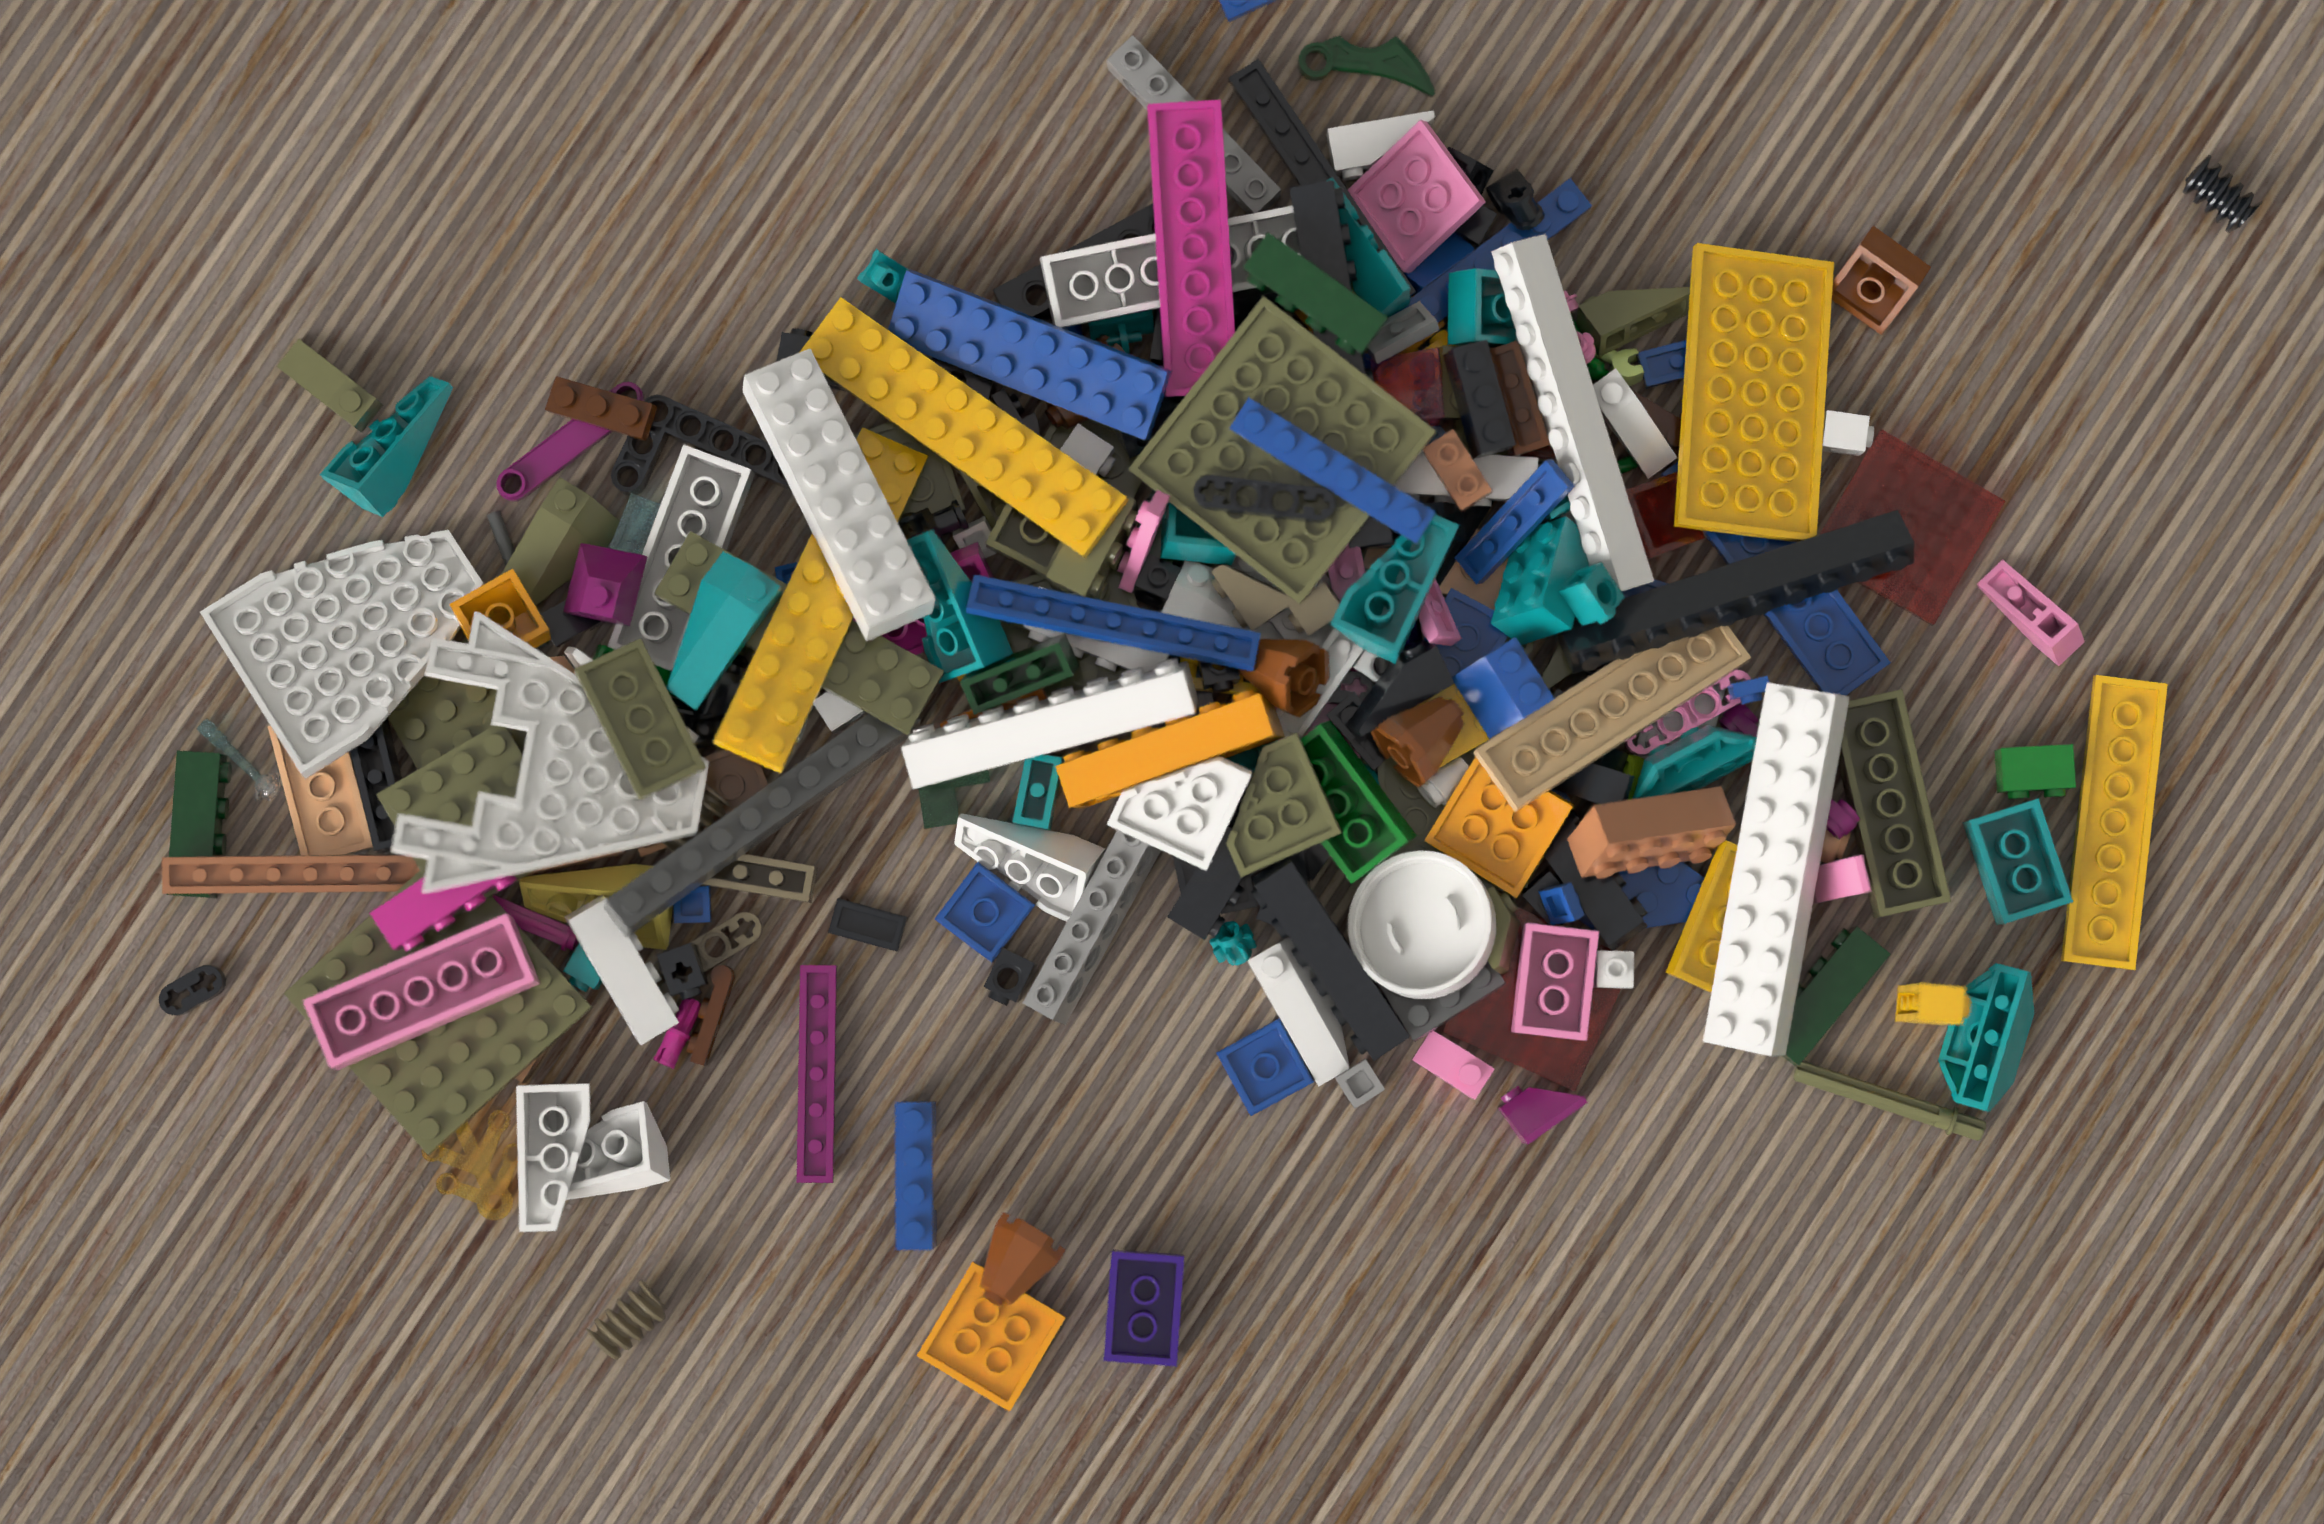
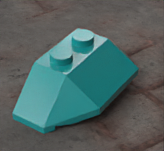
[1632,725,1757,800]
[1938,963,2034,1112]

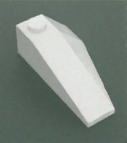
[1247,937,1350,1087]
[566,1101,670,1200]

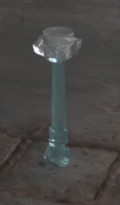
[196,718,282,801]

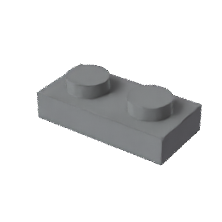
[1368,301,1439,364]

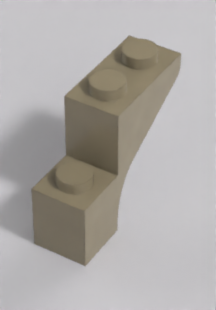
[1211,565,1341,636]

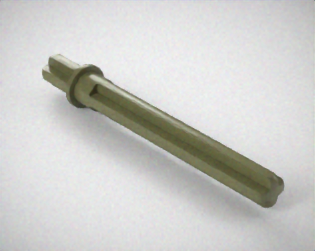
[1793,1061,1986,1141]

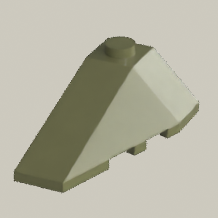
[501,477,623,607]

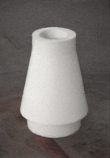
[1417,757,1469,808]

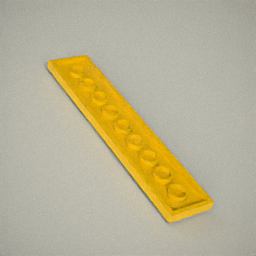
[800,297,1129,559]
[714,427,928,773]

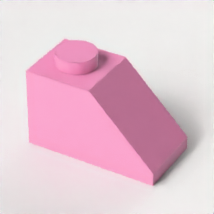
[1412,1031,1495,1099]

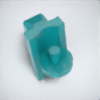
[857,249,910,303]
[1088,310,1154,354]

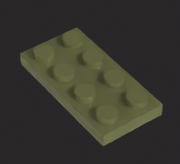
[574,638,706,801]

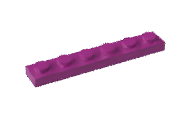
[796,965,837,1183]

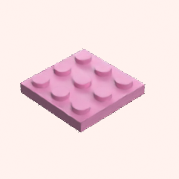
[1348,120,1486,273]

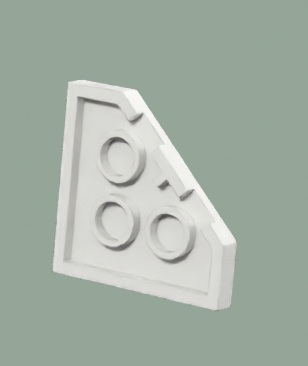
[1107,756,1252,870]

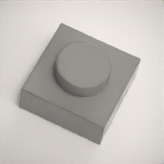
[1335,1059,1385,1109]

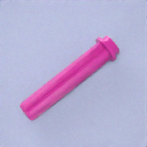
[493,895,578,951]

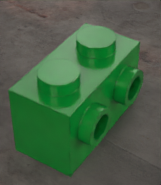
[1994,744,2076,799]

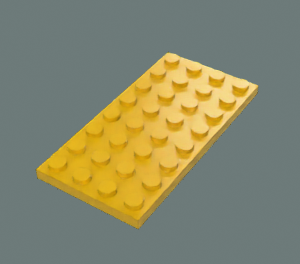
[1674,243,1834,542]

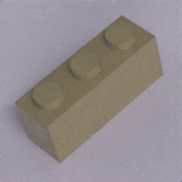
[703,854,818,903]

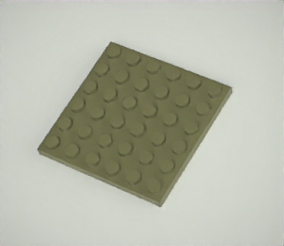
[1128,296,1436,605]
[283,871,593,1155]

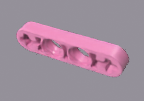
[1625,670,1751,756]

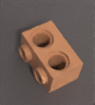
[1422,429,1492,513]

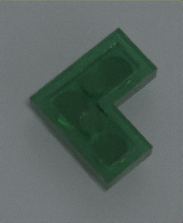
[918,769,991,829]

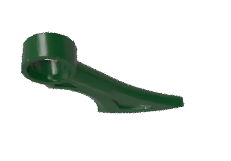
[1298,35,1435,97]

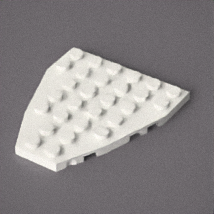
[200,530,484,779]

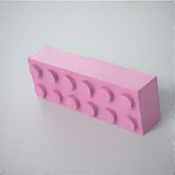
[302,913,541,1070]

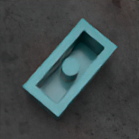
[1013,754,1064,831]

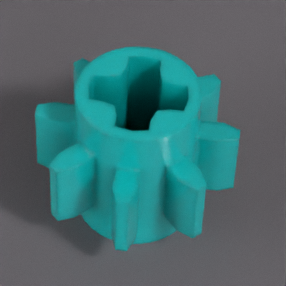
[1209,921,1257,966]

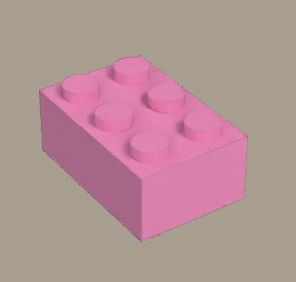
[1511,923,1599,1041]

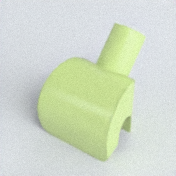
[1595,348,1644,386]

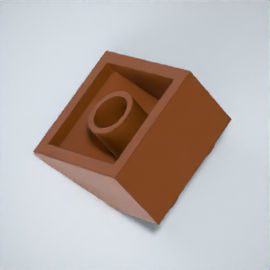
[1832,226,1931,335]

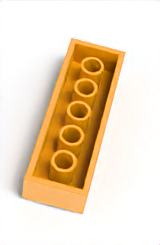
[1055,690,1285,809]

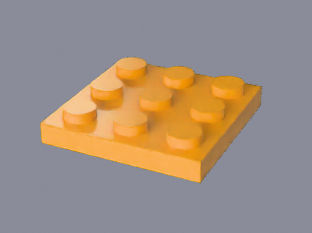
[1424,756,1574,898]
[917,1261,1066,1412]

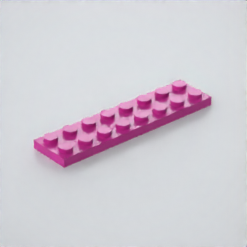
[1147,100,1235,397]

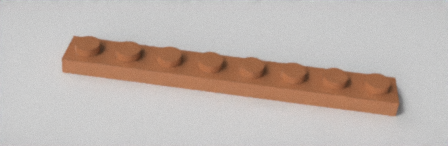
[162,854,420,894]

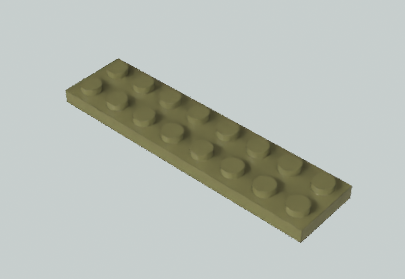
[654,531,944,735]

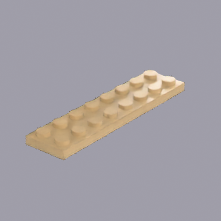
[1474,626,1751,812]

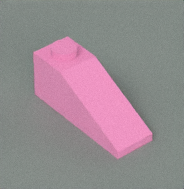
[1977,560,2085,666]
[1813,855,1871,904]

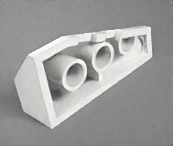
[1161,561,1283,639]
[954,813,1105,922]
[516,1083,591,1232]

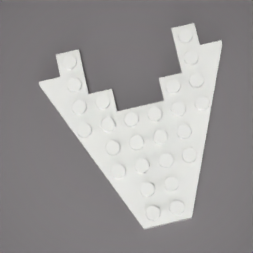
[391,612,709,893]

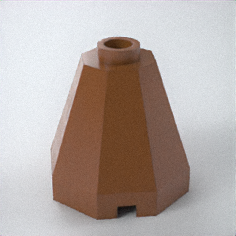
[1239,639,1330,718]
[1371,696,1464,788]
[980,1212,1065,1307]

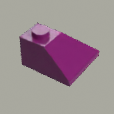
[563,543,648,627]
[1497,1085,1588,1144]

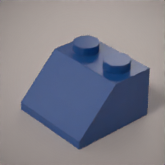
[1452,637,1554,739]

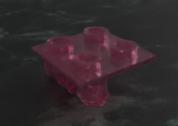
[1371,347,1445,426]

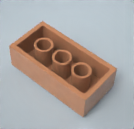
[1567,786,1736,879]

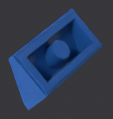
[1402,233,1475,295]

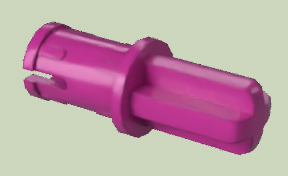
[653,998,701,1069]

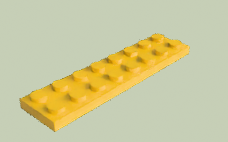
[2061,675,2168,970]

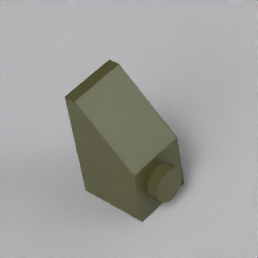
[1487,886,1520,975]

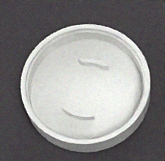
[1348,851,1497,999]

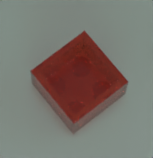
[1626,471,1705,561]

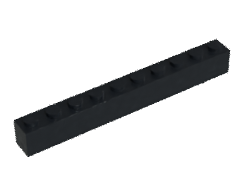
[1290,180,1398,548]
[1557,510,1914,674]

